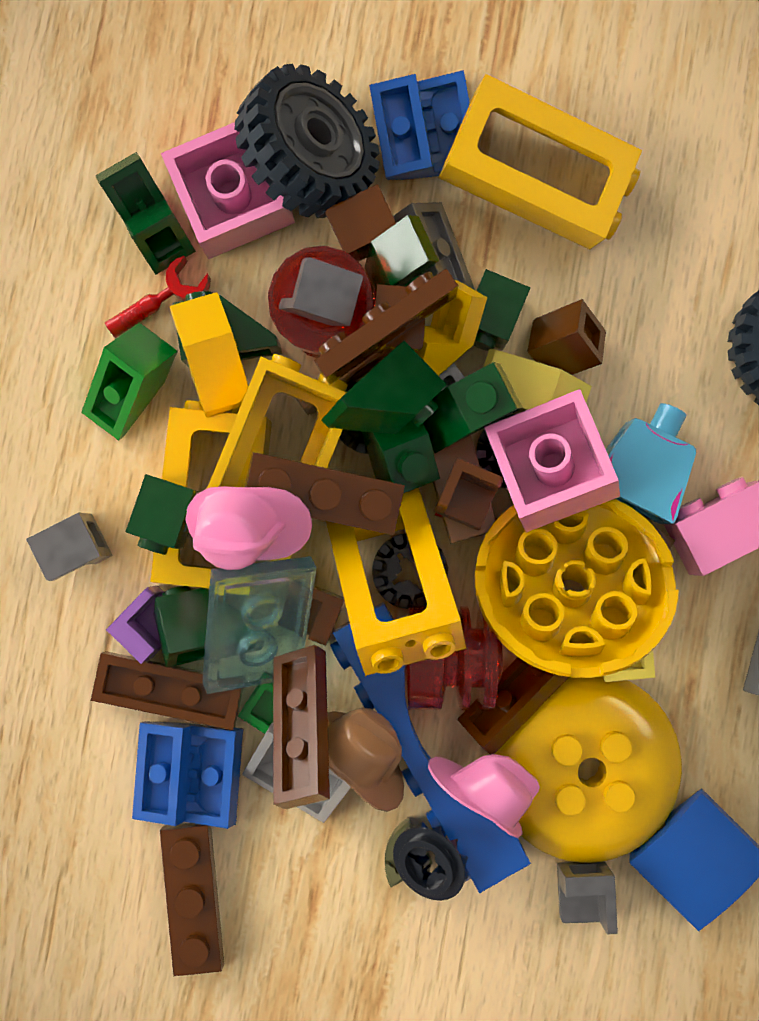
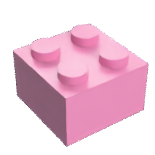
[161,122,295,259]
[484,389,620,532]

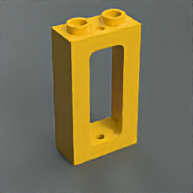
[438,73,642,250]
[207,354,348,567]
[150,400,272,592]
[326,488,466,676]

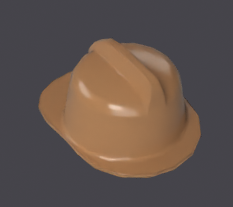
[328,708,404,812]

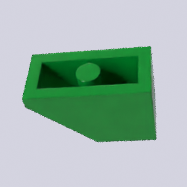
[81,322,178,441]

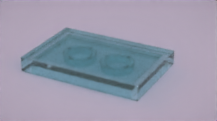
[202,556,317,694]

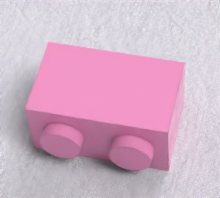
[664,477,759,576]

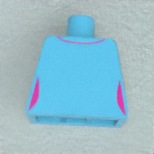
[606,403,696,525]

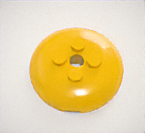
[475,499,679,678]
[495,676,682,863]

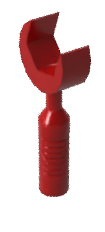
[104,256,211,338]

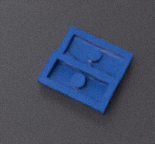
[369,70,470,180]
[132,721,243,829]
[629,788,759,931]

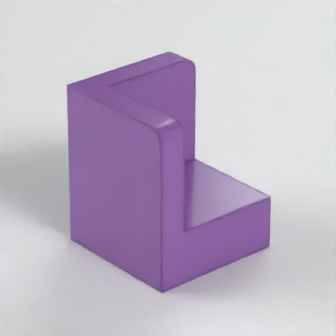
[106,585,164,664]

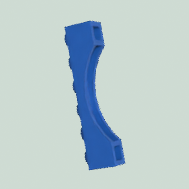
[330,602,531,893]

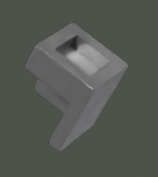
[279,257,363,326]
[26,512,113,581]
[557,861,618,935]

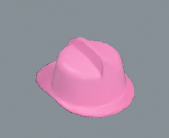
[186,486,312,570]
[428,754,540,838]

